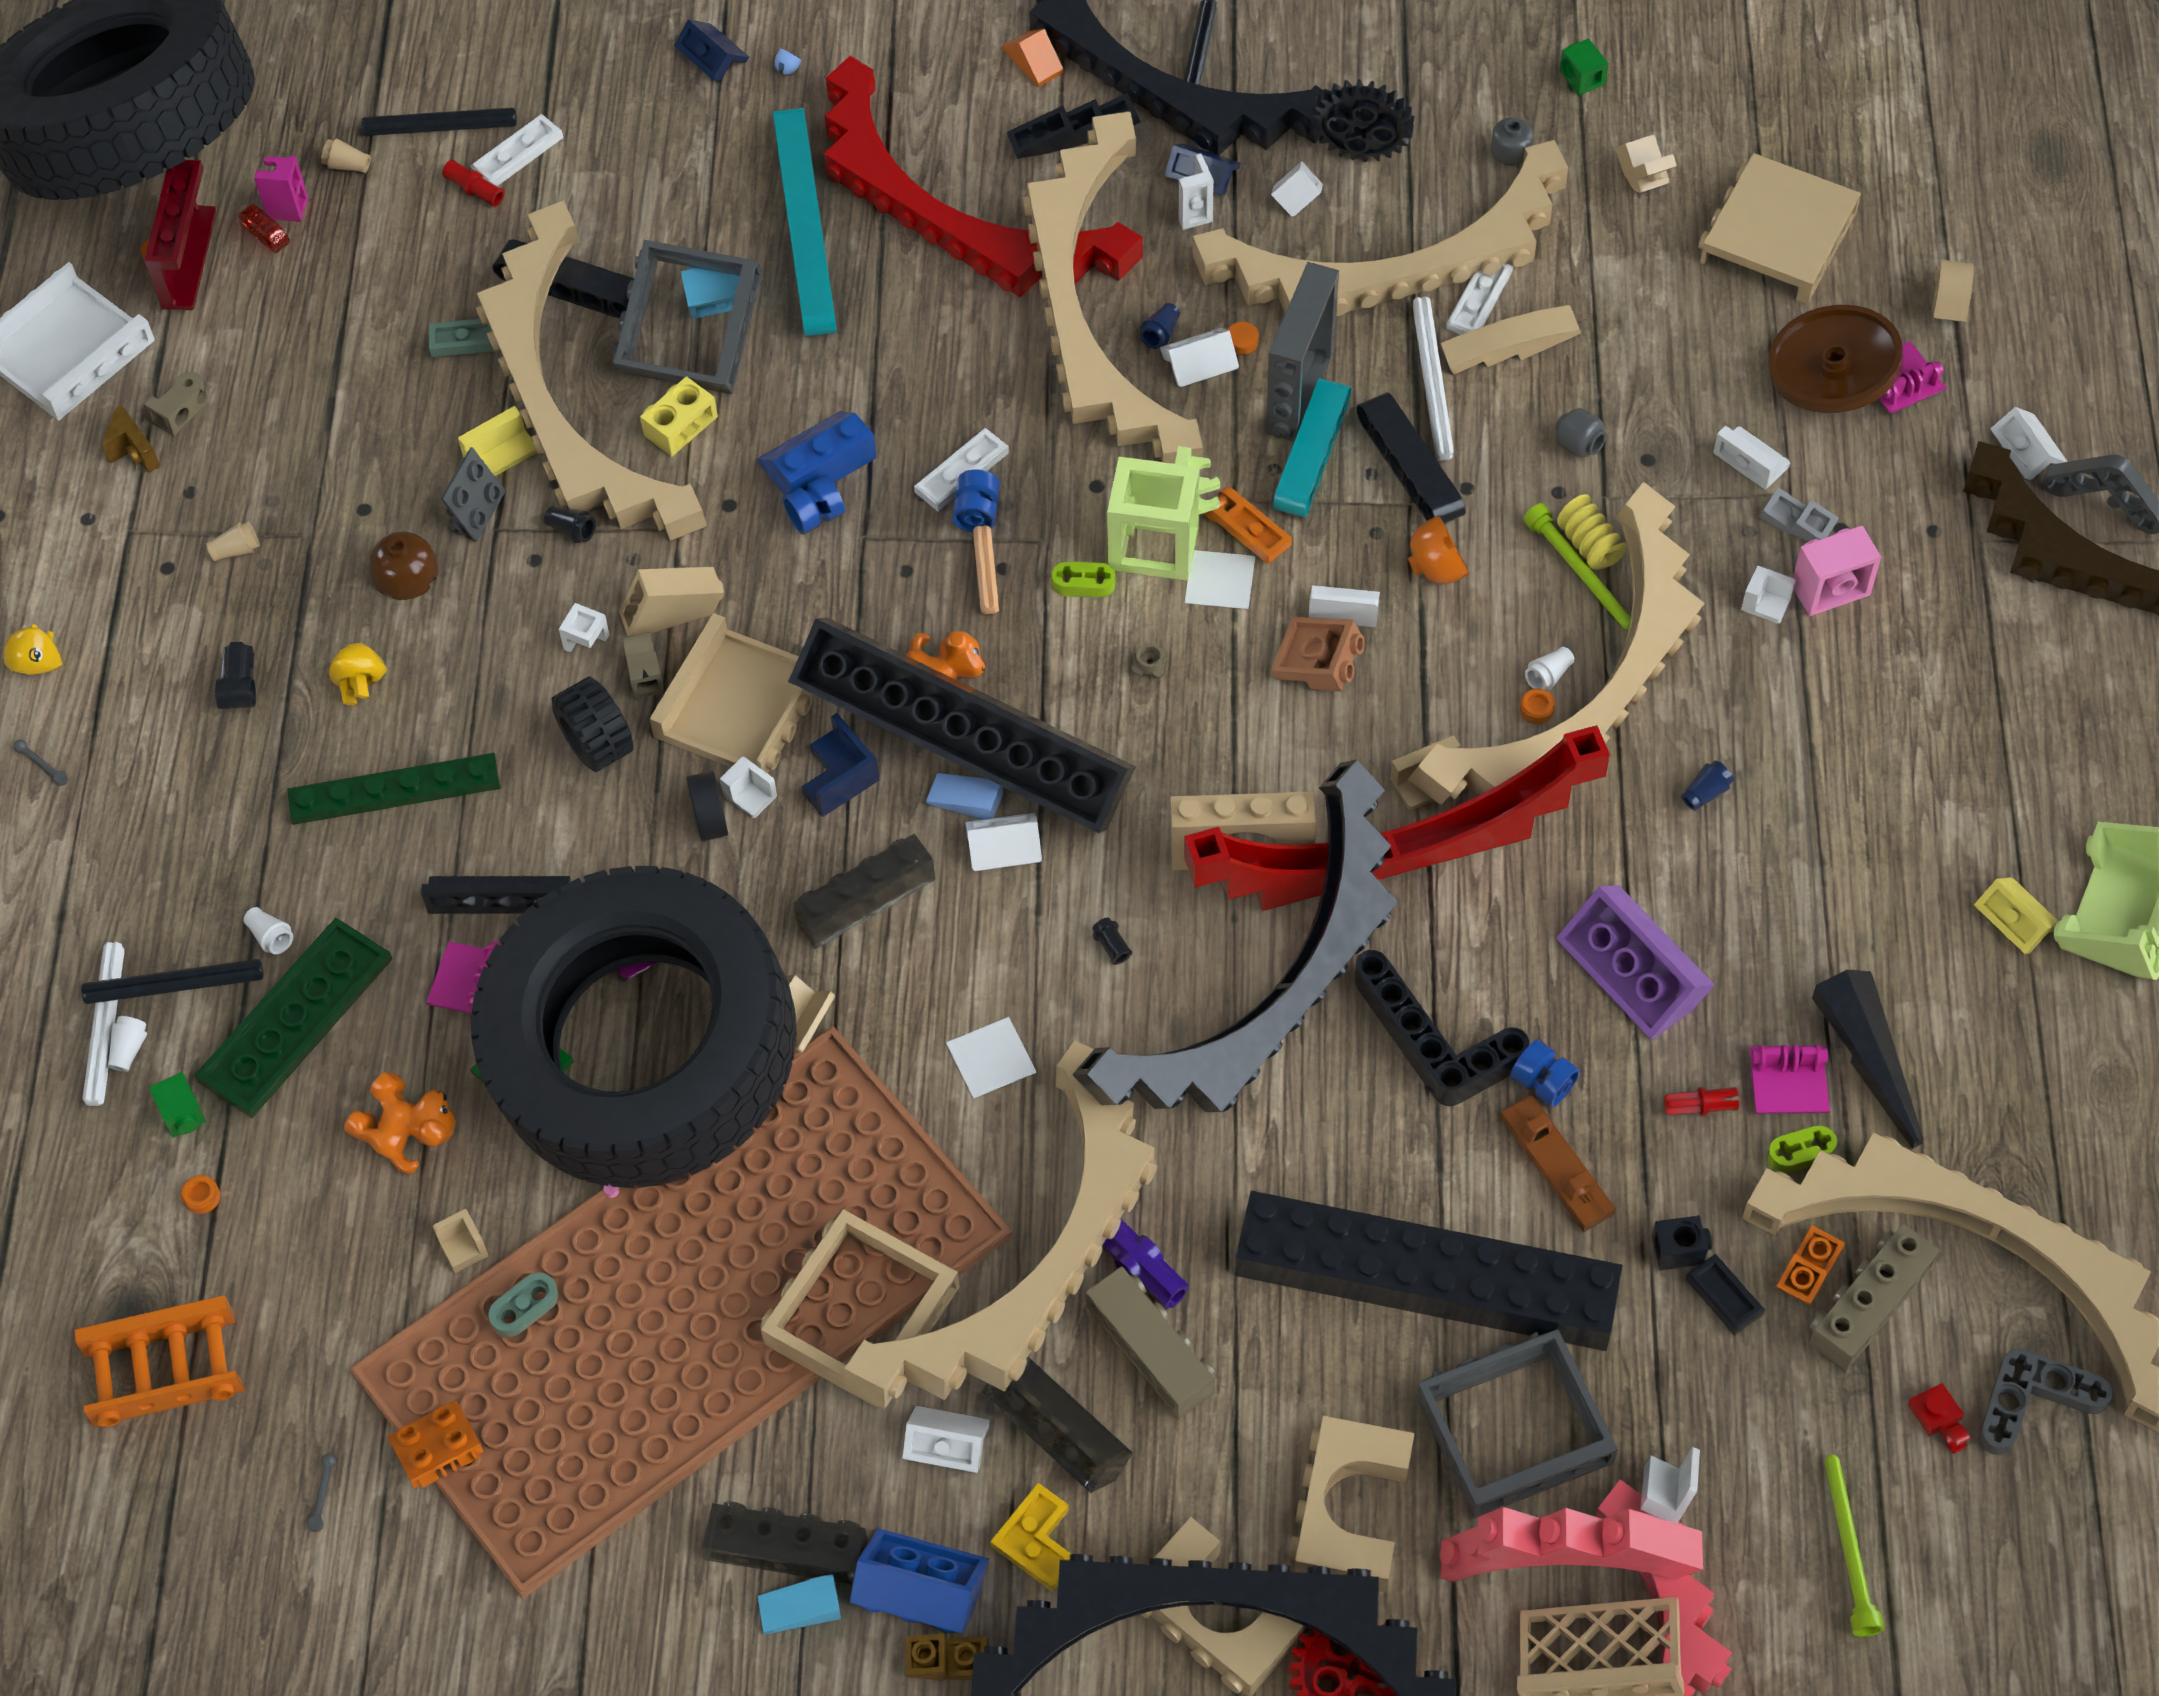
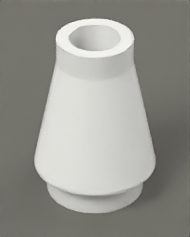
[1525,647,1574,690]
[243,907,293,954]
[107,1016,147,1072]

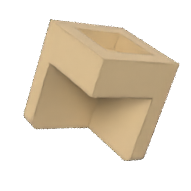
[433,1209,489,1273]

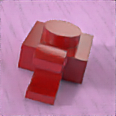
[1908,1383,1970,1454]

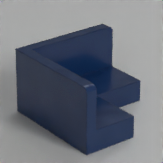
[802,713,879,817]

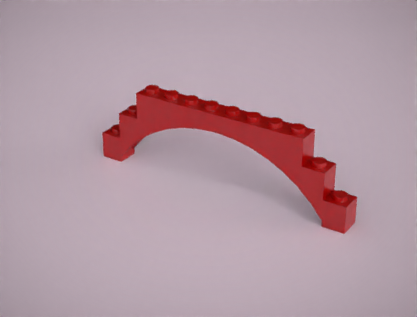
[824,56,1143,298]
[1184,725,1610,911]

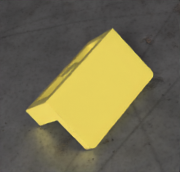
[458,406,537,476]
[1974,877,2058,954]

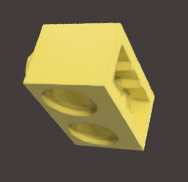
[640,376,718,457]

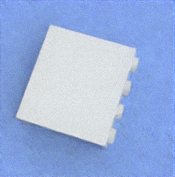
[0,262,155,421]

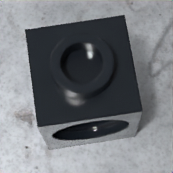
[1651,1215,1712,1271]

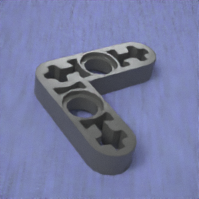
[2043,455,2159,534]
[1979,1349,2113,1455]

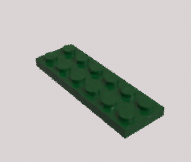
[194,917,393,1118]

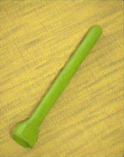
[1523,503,1631,630]
[1824,1454,1885,1637]

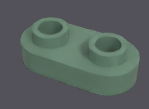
[489,1273,558,1337]

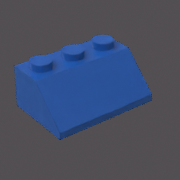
[757,411,877,495]
[850,1528,990,1634]

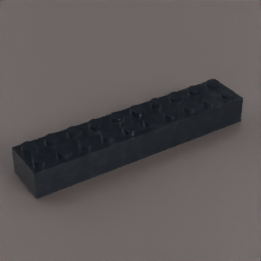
[788,617,1136,833]
[1235,1191,1623,1351]

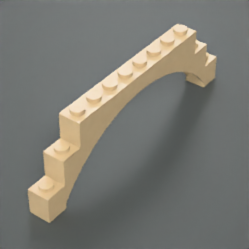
[1022,112,1203,464]
[1193,140,1568,316]
[476,200,707,541]
[1408,482,1705,805]
[844,1040,1157,1409]
[1742,1132,2159,1433]

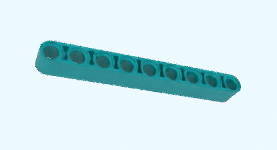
[773,107,837,337]

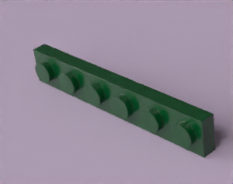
[287,753,501,825]

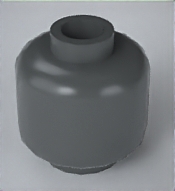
[1491,117,1533,165]
[1556,408,1607,458]

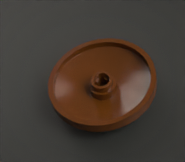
[1768,305,1904,413]

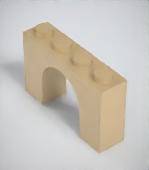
[1170,792,1316,870]
[1288,1416,1415,1592]
[1140,1517,1310,1696]

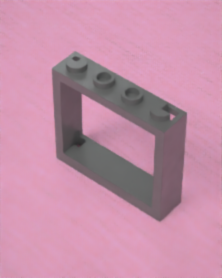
[612,240,763,394]
[1266,262,1339,441]
[1416,1329,1618,1519]

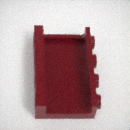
[144,160,217,311]

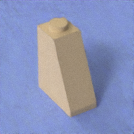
[619,567,724,636]

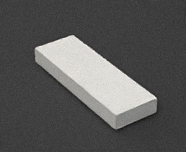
[470,114,563,186]
[1446,263,1514,335]
[914,428,1009,511]

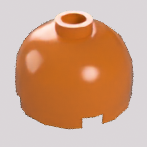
[1407,515,1470,584]

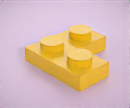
[990,1483,1071,1592]

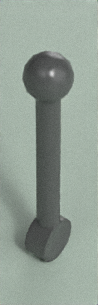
[13,739,69,786]
[307,1453,337,1532]

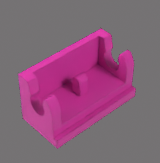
[254,156,308,222]

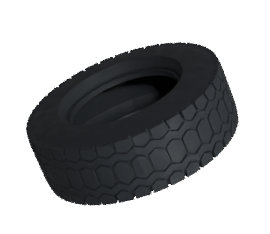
[0,0,255,200]
[471,866,797,1188]

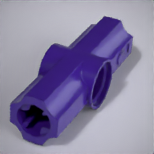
[1102,1218,1189,1310]

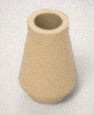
[321,138,371,173]
[206,522,260,561]

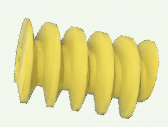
[1557,494,1627,570]

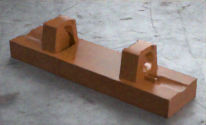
[1500,1094,1616,1232]

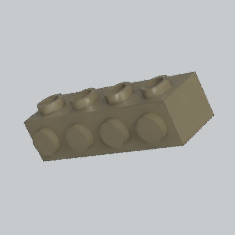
[1809,1223,1940,1371]
[1086,1266,1216,1419]

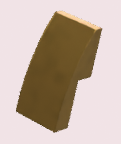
[906,1633,989,1680]

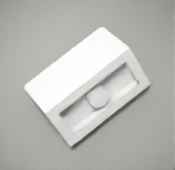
[1179,153,1214,230]
[1160,328,1239,387]
[1990,407,2068,480]
[1713,426,1790,490]
[1309,585,1380,628]
[965,813,1042,871]
[902,1406,990,1473]
[1640,1447,1700,1523]

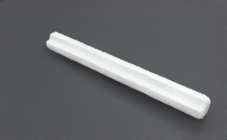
[82,942,125,1106]

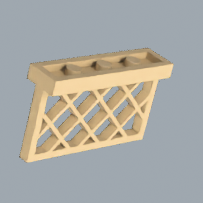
[1517,1597,1684,1696]

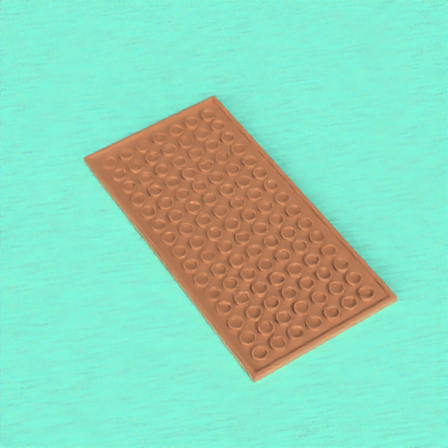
[349,1026,1013,1599]

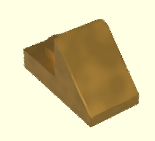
[102,404,160,473]

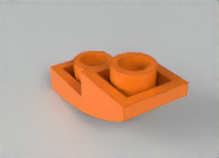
[1776,1225,1845,1306]

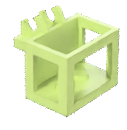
[1107,446,1220,581]

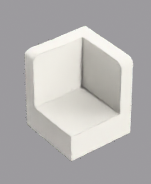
[1271,161,1323,216]
[1741,566,1796,623]
[559,603,610,652]
[720,756,777,818]

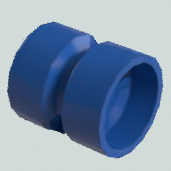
[952,469,1000,533]
[783,475,845,535]
[1510,1039,1580,1108]

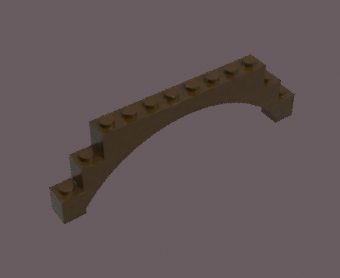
[1963,441,2159,616]

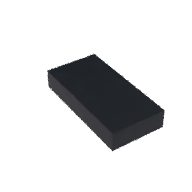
[1685,1254,1765,1336]

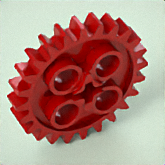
[1288,1622,1418,1696]

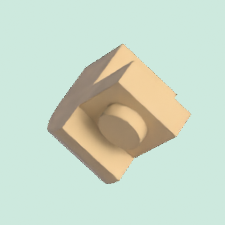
[1615,134,1677,193]
[1931,260,1974,322]

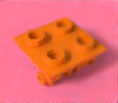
[387,1400,484,1489]

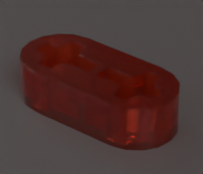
[238,203,290,253]

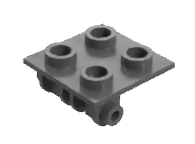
[440,447,506,542]

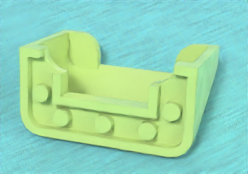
[2054,822,2159,980]

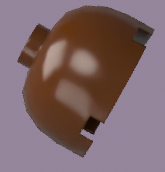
[370,531,439,600]

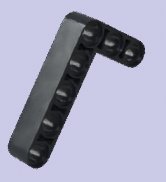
[1355,950,1529,1106]

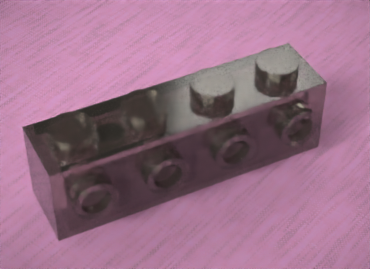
[793,834,936,949]
[982,1357,1133,1493]
[702,1501,868,1585]

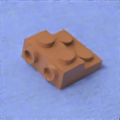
[1271,617,1365,691]

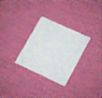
[1185,550,1255,609]
[946,1017,1037,1099]

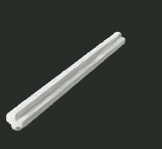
[1413,296,1454,461]

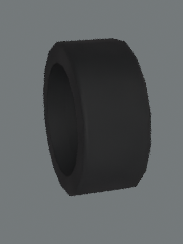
[686,771,728,841]

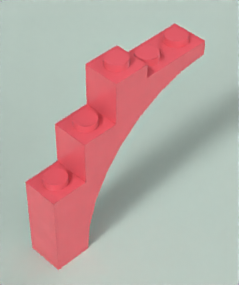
[1595,1480,1732,1696]
[1439,1507,1703,1582]

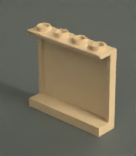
[1698,153,1861,304]
[649,613,814,774]

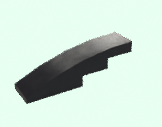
[1007,93,1141,159]

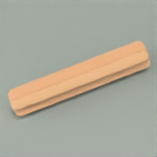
[973,525,999,615]

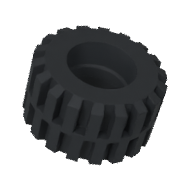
[551,676,634,772]

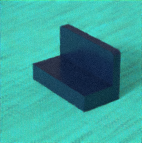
[674,19,749,81]
[1164,144,1241,195]

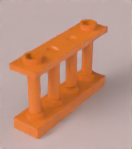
[74,1295,245,1427]

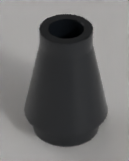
[544,506,596,543]

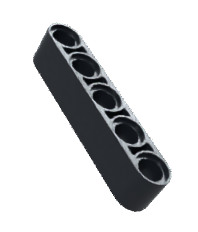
[492,239,634,319]
[1356,392,1466,524]

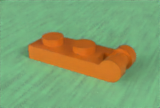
[1203,486,1292,564]

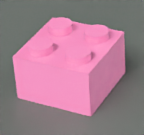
[1793,525,1881,617]

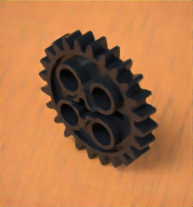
[1310,79,1415,162]

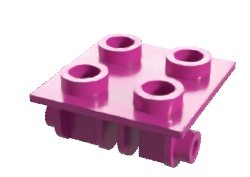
[1879,341,1947,414]
[426,941,503,1014]
[1749,1044,1830,1114]

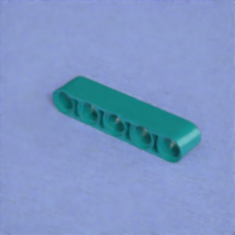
[1273,378,1352,518]

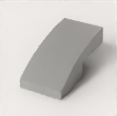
[1758,487,1839,541]

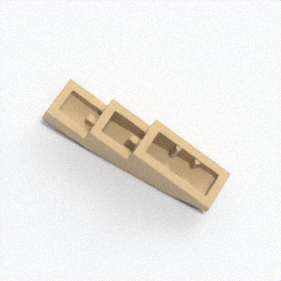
[1441,305,1581,375]

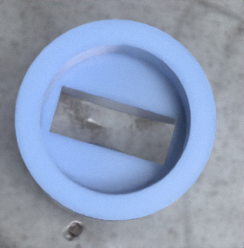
[774,48,802,75]

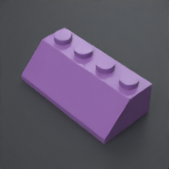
[1556,885,1715,1039]

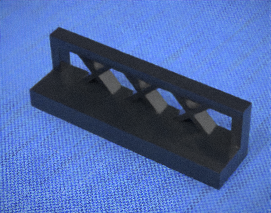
[421,876,571,914]

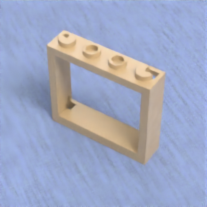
[760,1209,960,1409]

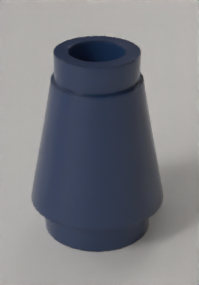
[1140,303,1180,349]
[1681,760,1734,811]

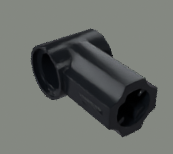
[215,642,256,709]

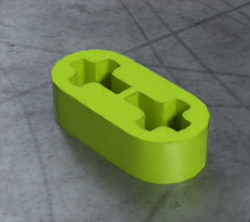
[1051,561,1116,597]
[1767,1125,1837,1173]

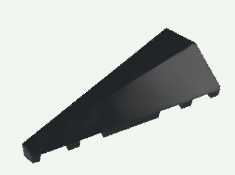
[1812,970,1924,1149]

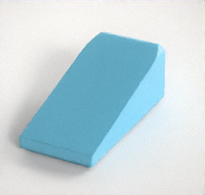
[757,1574,841,1635]

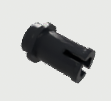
[1092,917,1132,965]

